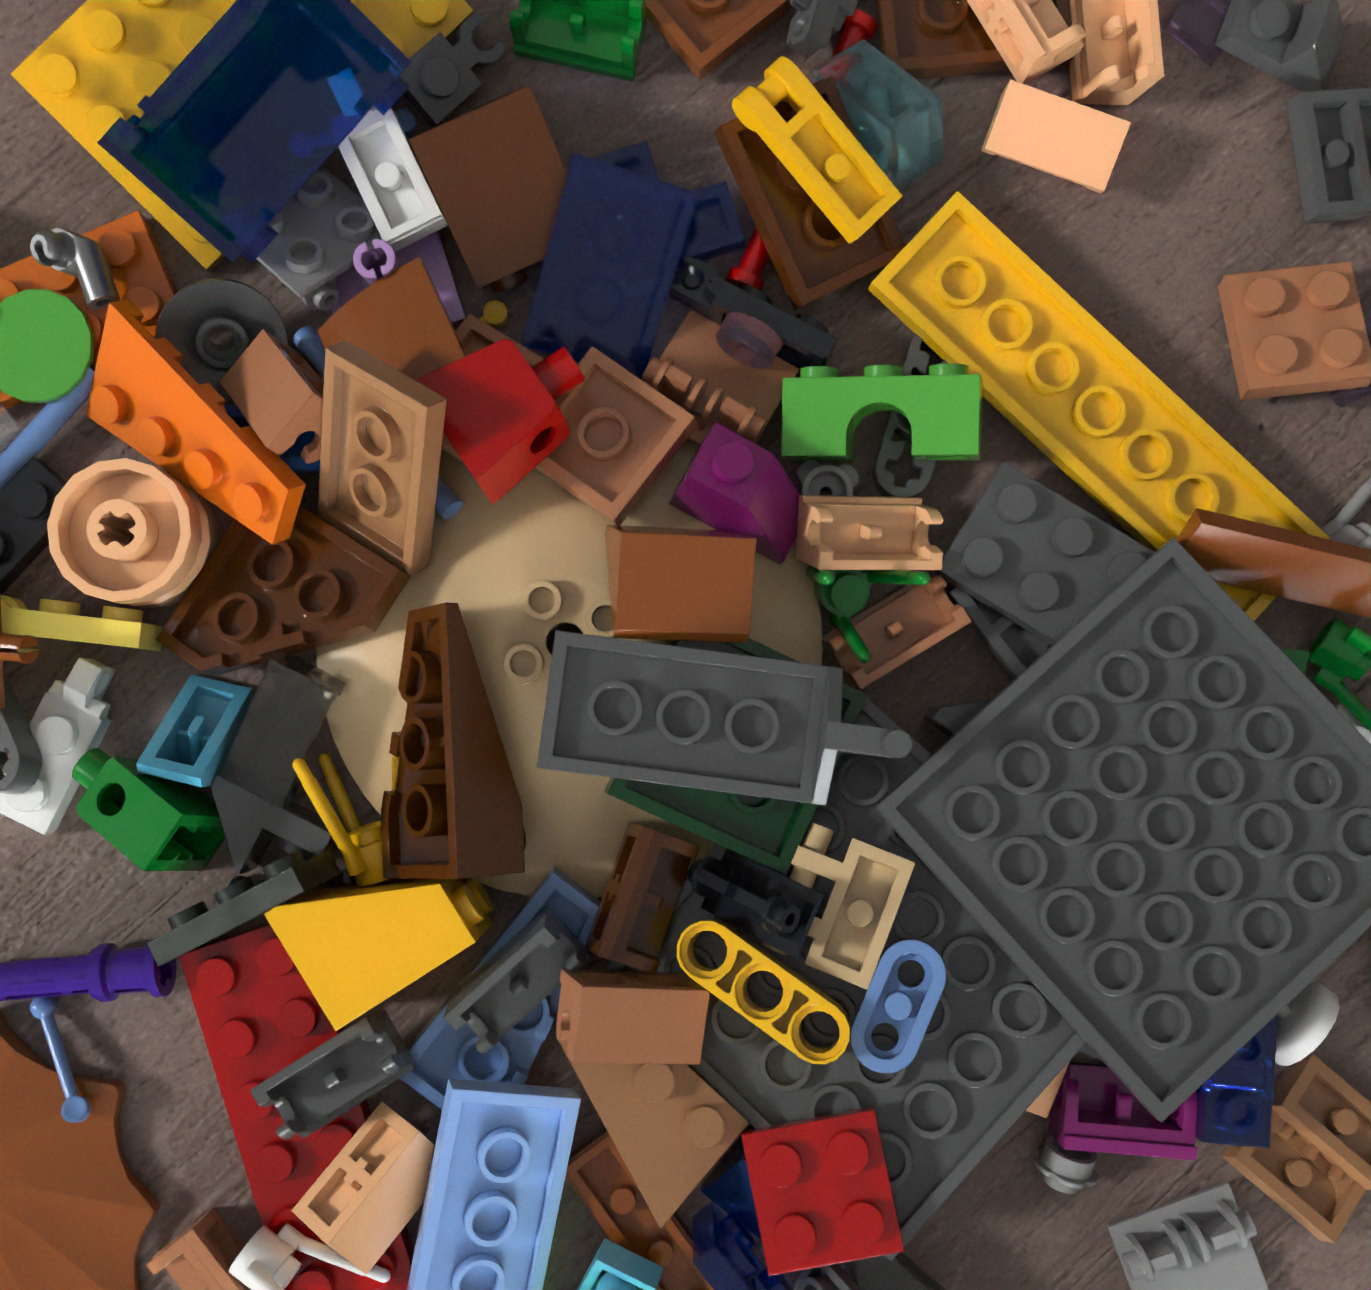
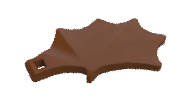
[0,1009,160,1290]

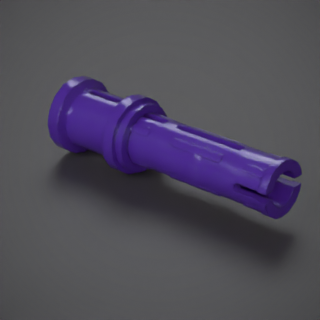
[0,943,177,1002]

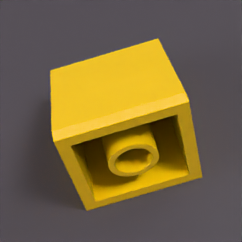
[264,877,494,1031]

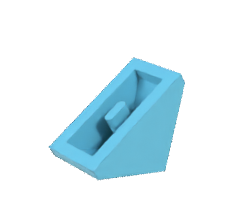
[136,674,252,787]

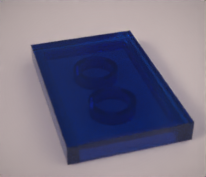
[520,152,699,381]

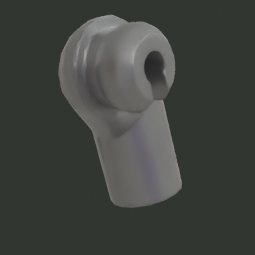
[30,228,120,309]

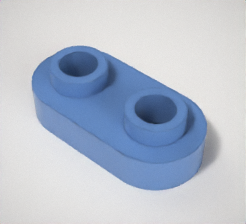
[851,939,946,1073]

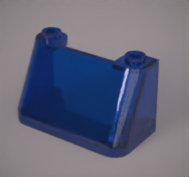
[97,0,411,263]

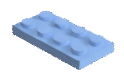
[407,1079,581,1290]

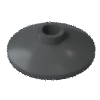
[155,278,288,404]

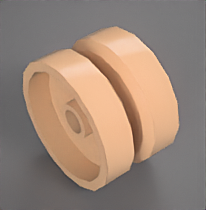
[47,458,220,609]

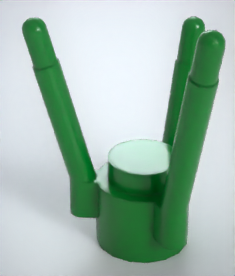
[806,566,930,663]
[1308,617,1371,732]

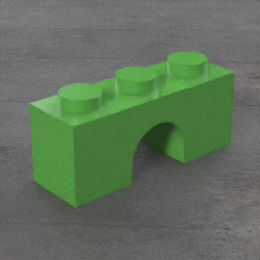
[781,363,983,462]

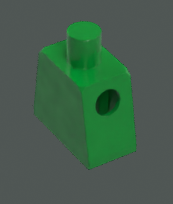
[72,748,226,871]

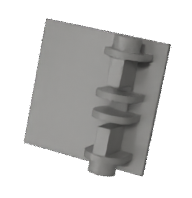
[219,164,382,311]
[1107,1181,1269,1290]

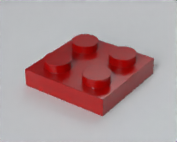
[741,1106,904,1276]

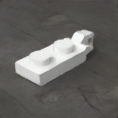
[328,69,448,252]
[0,657,116,835]

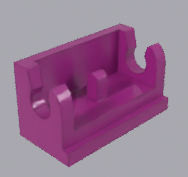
[1048,1062,1197,1161]

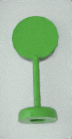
[0,289,95,403]

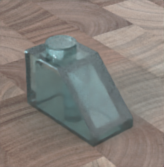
[813,39,943,189]

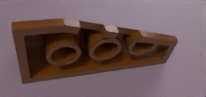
[381,602,526,879]

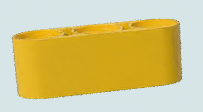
[676,919,851,1065]

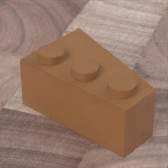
[555,1031,749,1229]

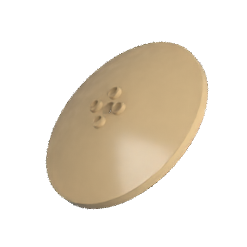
[316,440,823,898]

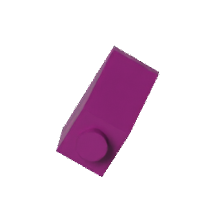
[669,422,800,565]

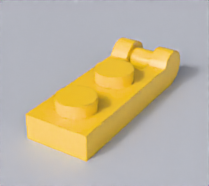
[732,56,902,244]

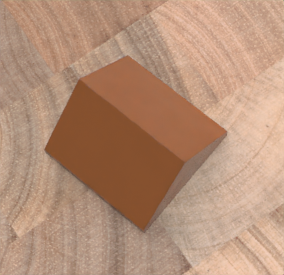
[605,525,756,643]

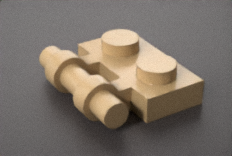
[762,822,915,990]

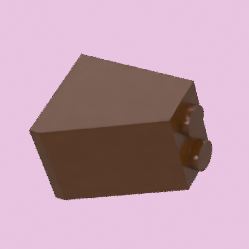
[409,85,594,292]

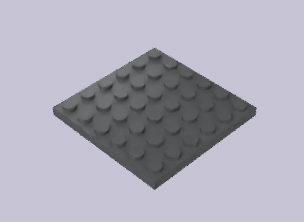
[874,537,1371,1123]
[604,697,1086,1261]

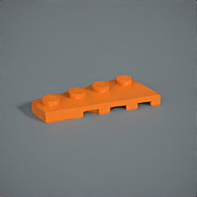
[86,299,306,545]

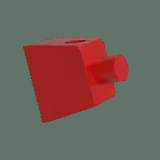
[415,339,585,504]

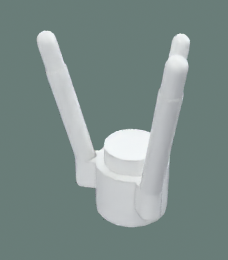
[229,1223,391,1290]

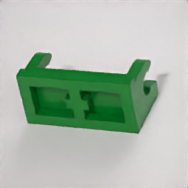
[510,0,647,82]

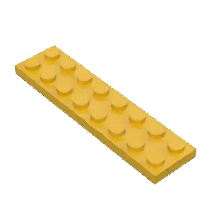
[868,191,1330,621]

